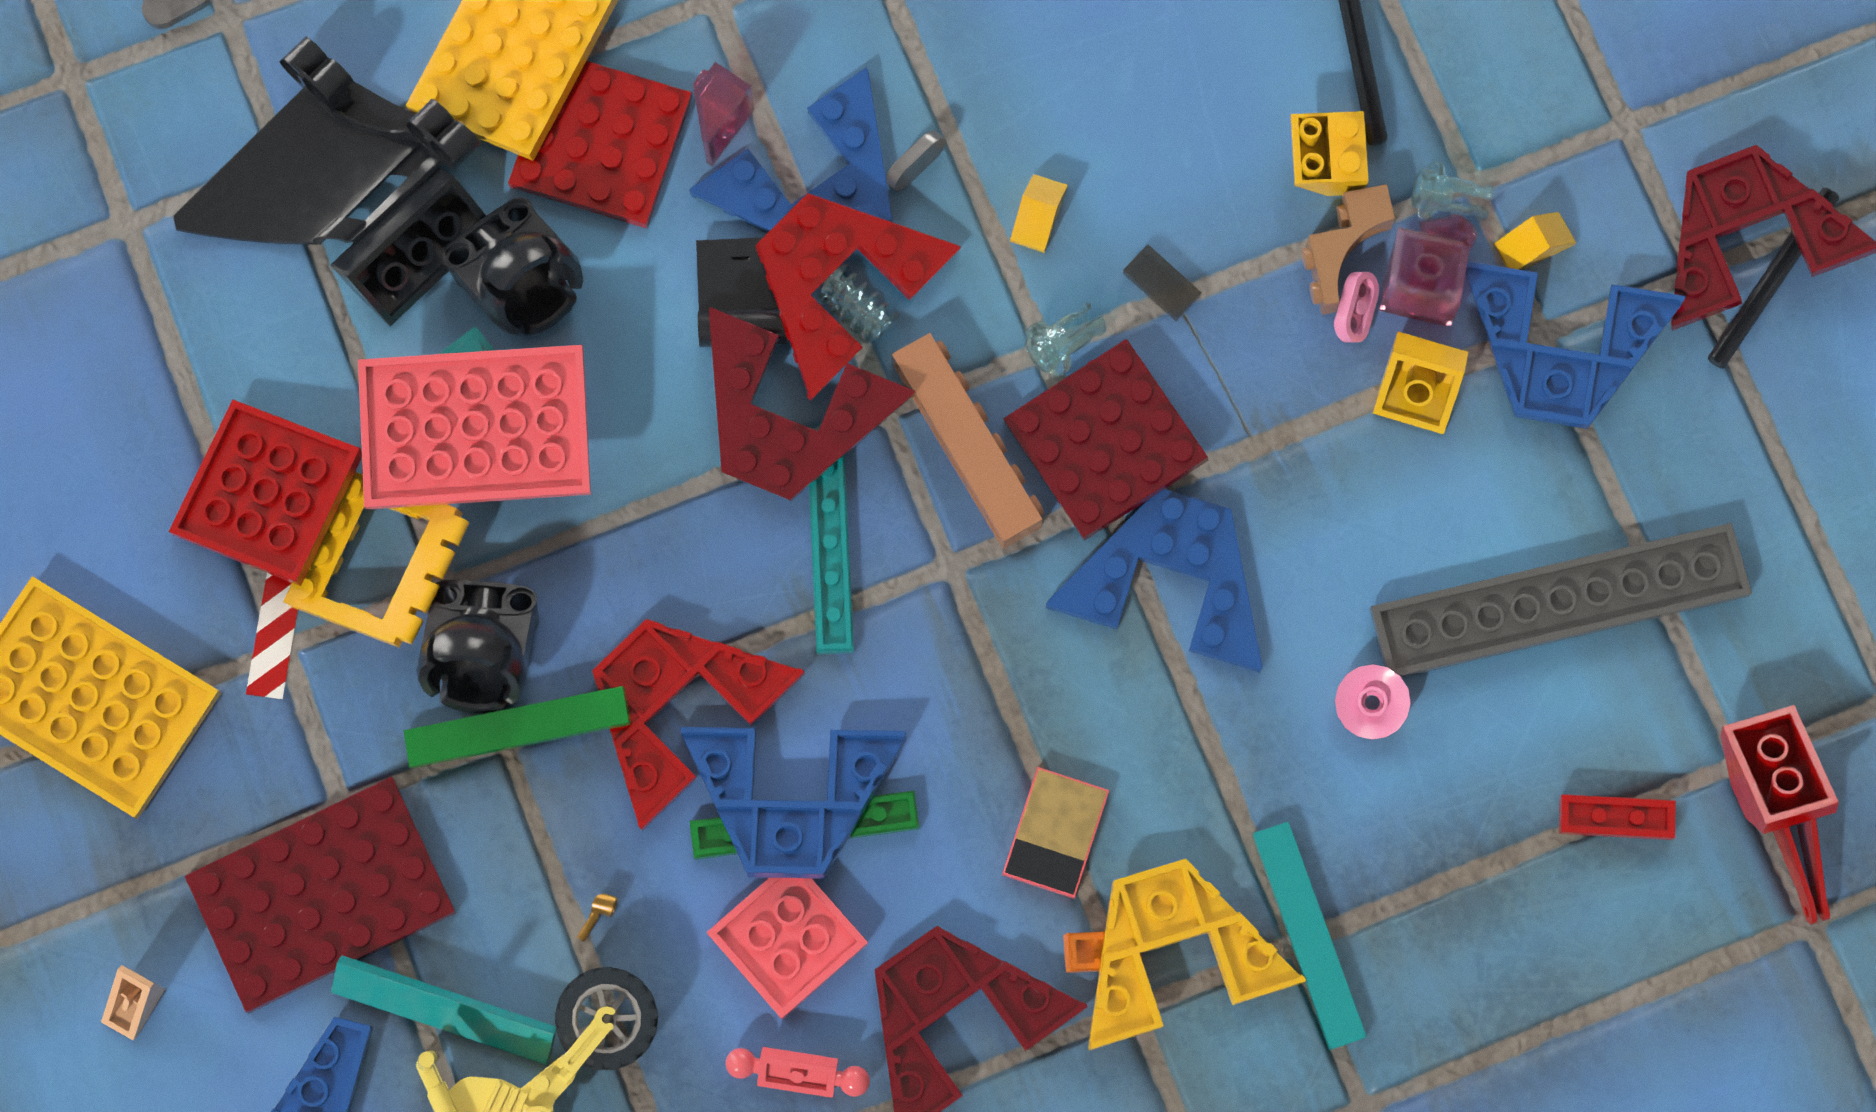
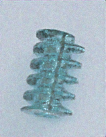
[818,264,900,343]

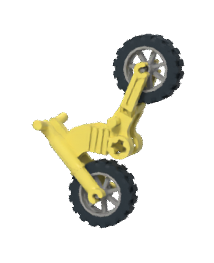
[416,967,658,1112]

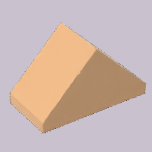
[101,965,166,1041]

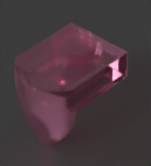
[1420,214,1478,259]

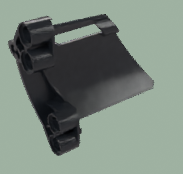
[172,36,481,245]

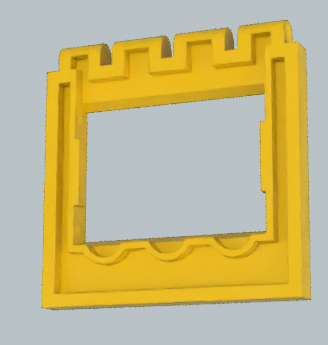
[283,472,470,648]

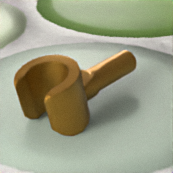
[577,893,618,942]

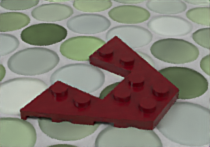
[1671,145,1876,331]
[709,307,916,501]
[875,926,1088,1112]

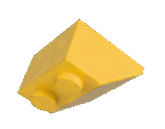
[1373,331,1469,435]

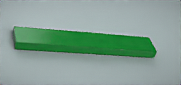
[403,686,631,769]
[689,790,919,860]

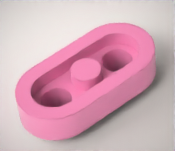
[1334,272,1379,343]

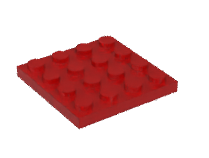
[508,61,693,229]
[168,399,362,586]

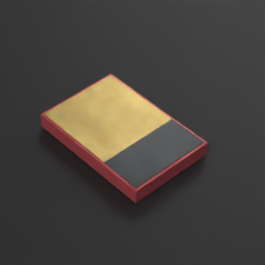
[1002,767,1109,899]

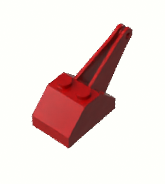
[1720,705,1839,925]

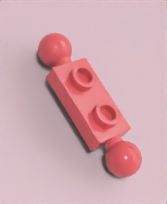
[725,1047,870,1098]

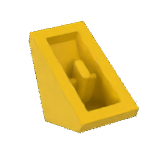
[1010,174,1068,253]
[1494,212,1576,270]

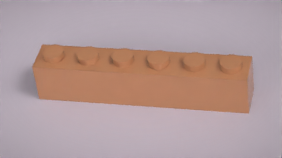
[892,333,1045,549]

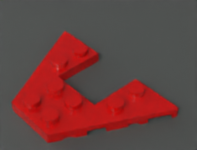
[755,193,961,400]
[592,619,805,831]

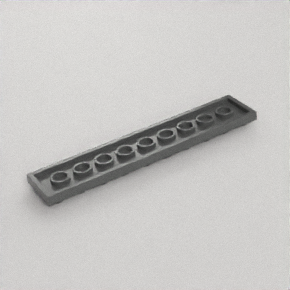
[1369,523,1752,678]

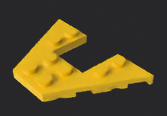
[1088,858,1306,1051]

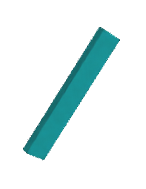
[809,455,854,655]
[1252,821,1367,1051]
[331,955,557,1065]

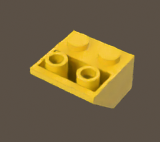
[1290,111,1368,196]

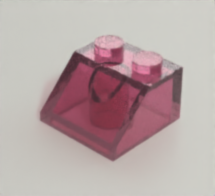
[693,62,754,167]
[1379,227,1470,327]

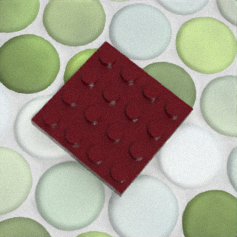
[1003,339,1209,541]

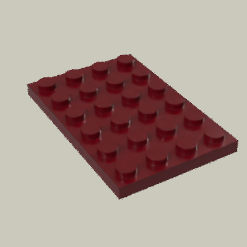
[185,777,456,1014]

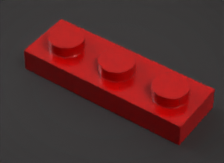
[1559,794,1676,840]

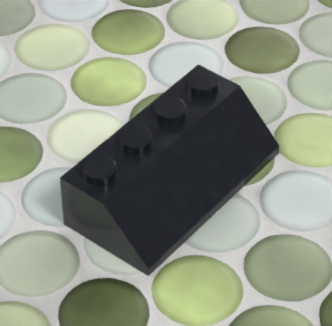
[331,167,486,327]

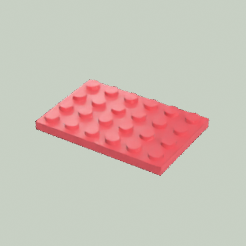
[358,345,591,509]

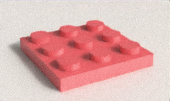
[706,878,868,1019]

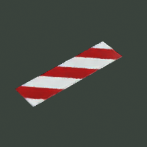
[246,573,298,699]

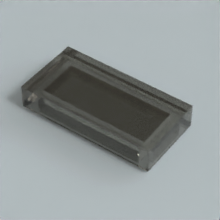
[1123,245,1202,321]

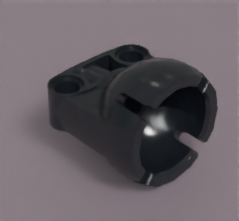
[442,197,584,335]
[416,580,539,713]

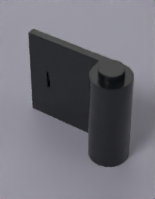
[696,237,788,347]

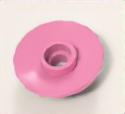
[1335,664,1411,740]

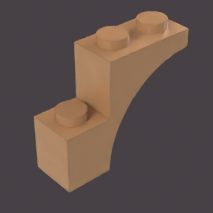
[1301,184,1395,315]

